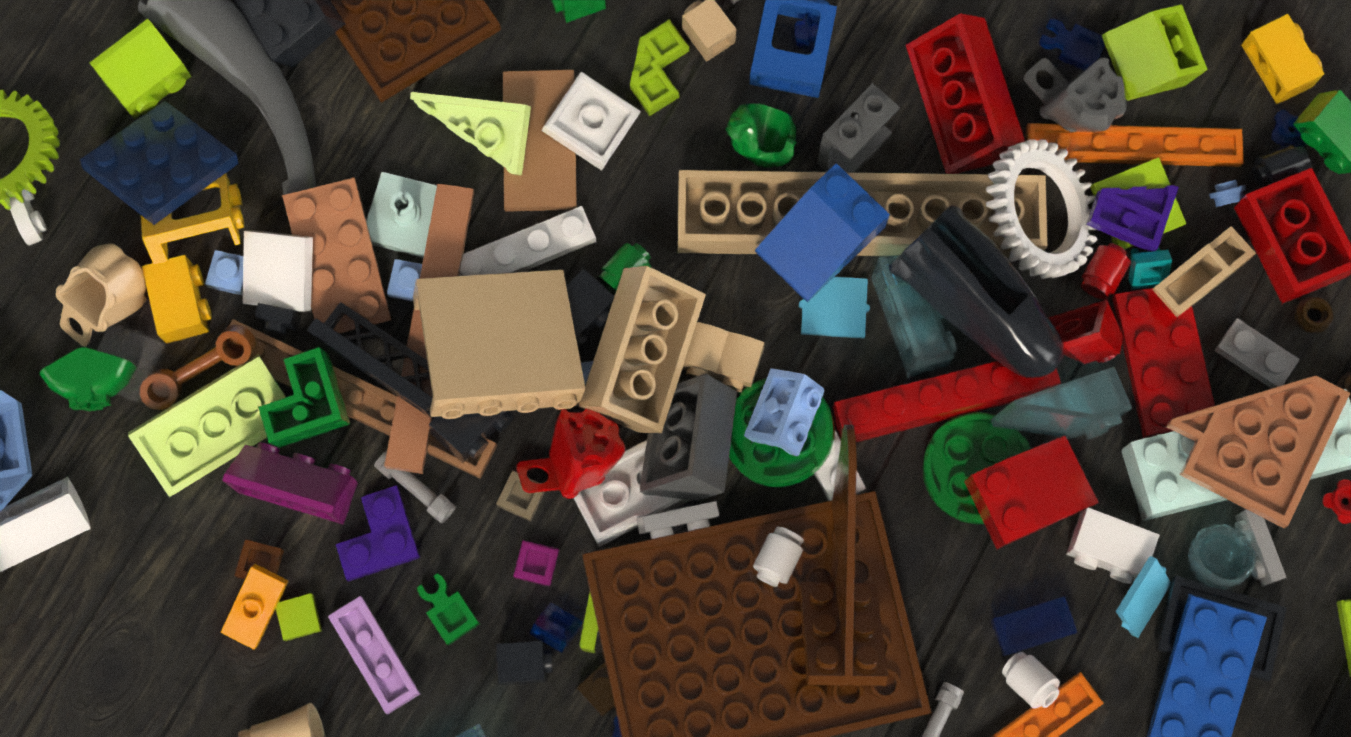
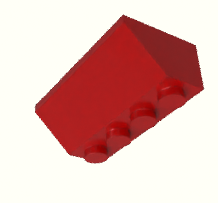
[906,13,1025,174]

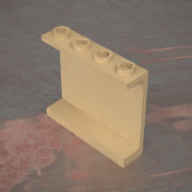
[413,270,585,419]

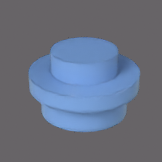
[1209,180,1247,207]

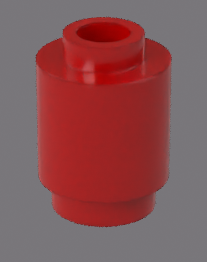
[1081,243,1131,300]

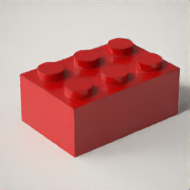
[1234,168,1351,304]

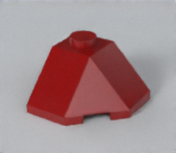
[1049,300,1123,364]

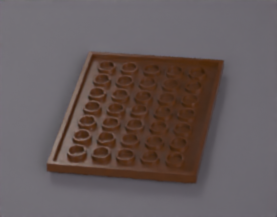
[582,491,931,737]

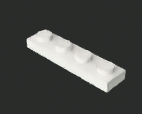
[459,206,596,276]

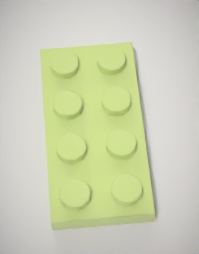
[128,354,286,497]

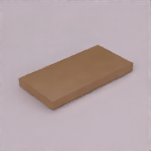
[503,70,577,212]

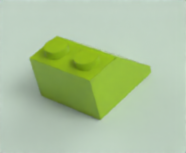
[90,19,191,120]

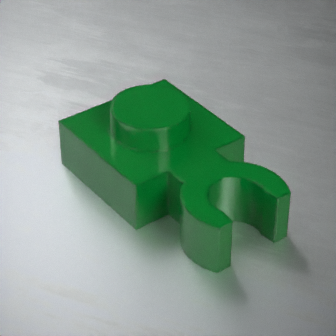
[417,574,480,646]

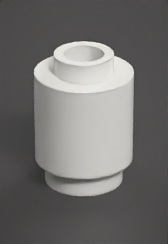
[753,527,804,587]
[1002,652,1060,708]

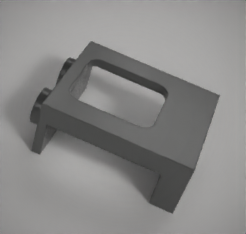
[817,83,900,173]

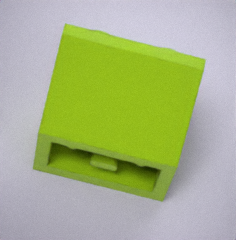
[1102,4,1208,101]

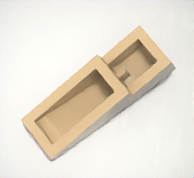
[1152,226,1256,317]

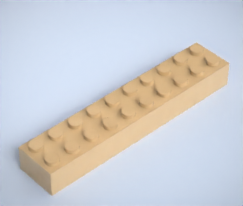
[678,170,1048,258]

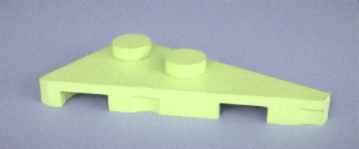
[410,92,531,175]

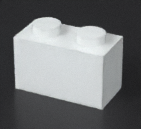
[1066,508,1159,584]

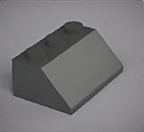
[639,374,737,501]

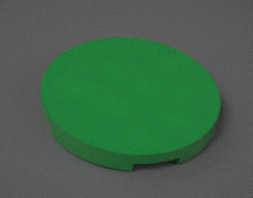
[729,378,835,487]
[922,412,1031,524]

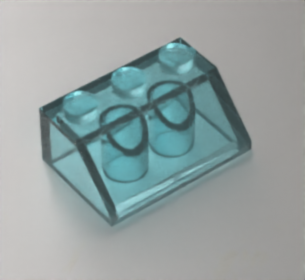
[871,255,957,378]

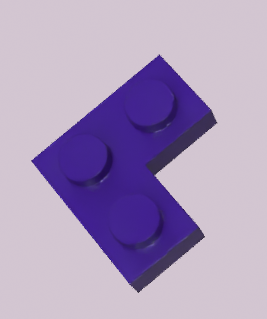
[336,485,420,582]

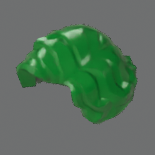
[726,103,797,167]

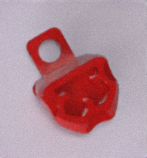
[516,408,625,499]

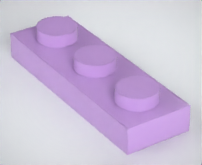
[328,596,420,714]

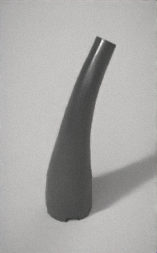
[138,0,317,217]

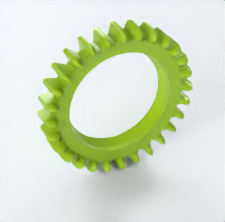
[0,90,60,210]

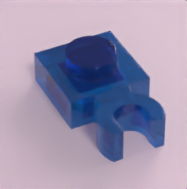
[1039,19,1105,70]

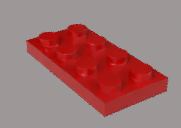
[1112,288,1215,438]

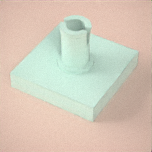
[367,172,437,258]

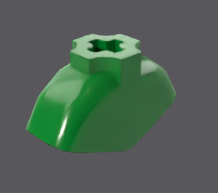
[39,347,137,412]

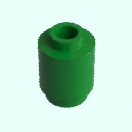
[598,243,651,295]

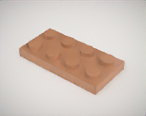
[282,178,392,333]

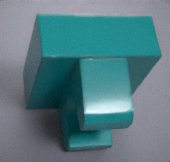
[1128,247,1172,290]

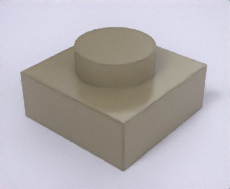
[496,471,546,522]

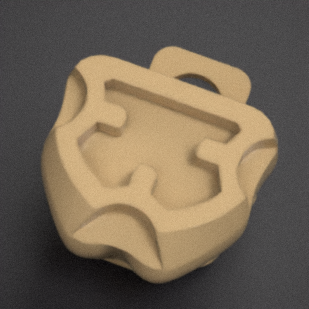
[56,243,147,347]

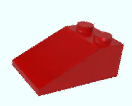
[964,436,1099,549]

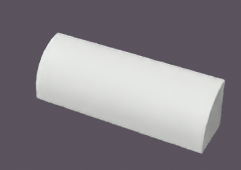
[0,477,91,572]

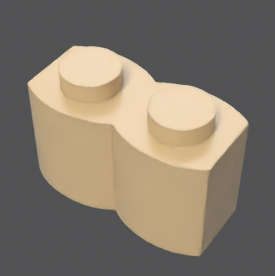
[682,322,764,392]

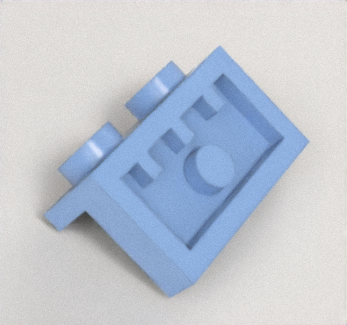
[744,368,824,456]

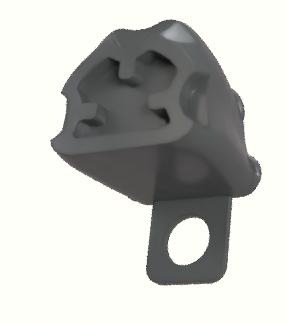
[1024,58,1127,132]

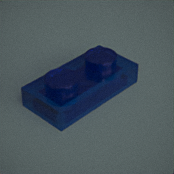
[991,596,1078,657]

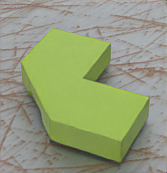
[630,19,689,116]

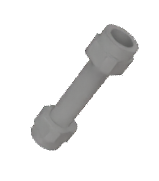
[374,450,456,524]
[922,682,964,737]

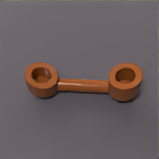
[140,325,256,410]

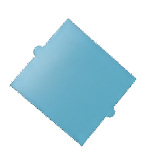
[799,277,870,339]
[1116,556,1171,638]

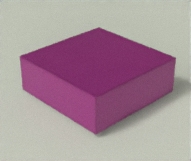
[513,540,560,587]

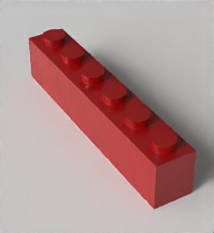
[831,361,1061,442]

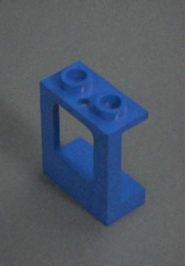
[749,0,837,98]

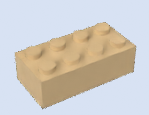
[578,266,706,433]

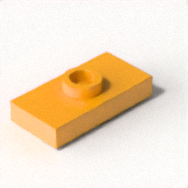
[220,564,289,650]

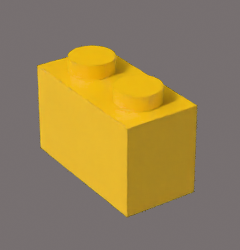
[1241,14,1325,104]
[142,255,212,344]

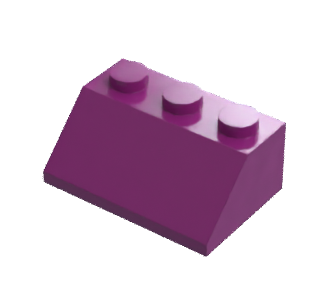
[222,442,358,525]

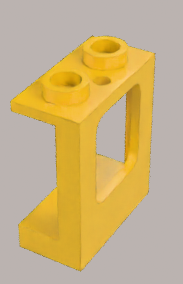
[141,173,245,265]

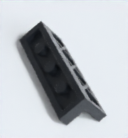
[307,302,435,420]

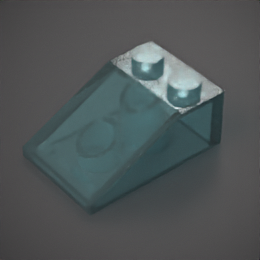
[991,367,1132,439]

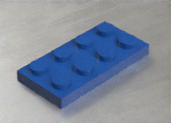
[1147,594,1267,737]

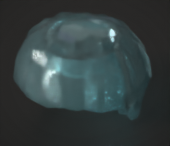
[1188,524,1256,589]

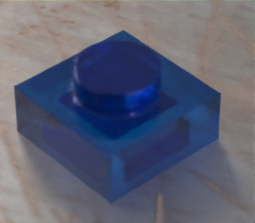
[530,603,583,653]

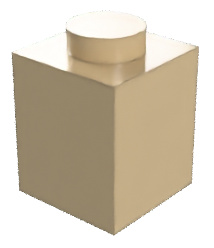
[682,0,736,62]

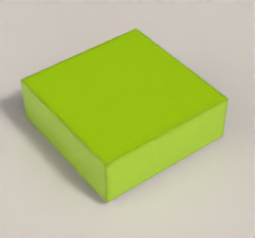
[276,593,322,641]

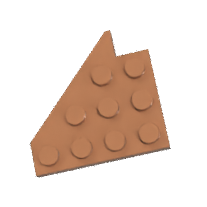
[1166,375,1350,528]

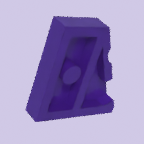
[1086,185,1179,252]

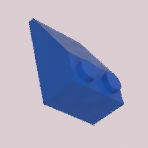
[755,163,890,303]

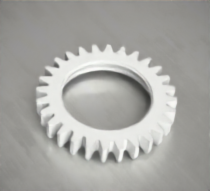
[986,139,1097,279]

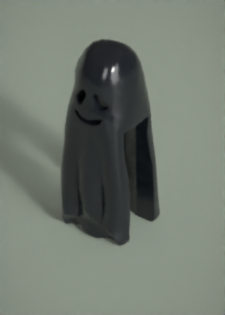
[889,205,1064,378]

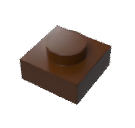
[234,540,284,580]

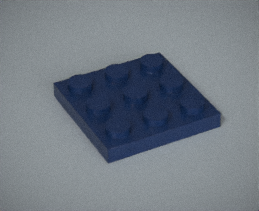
[80,101,239,225]

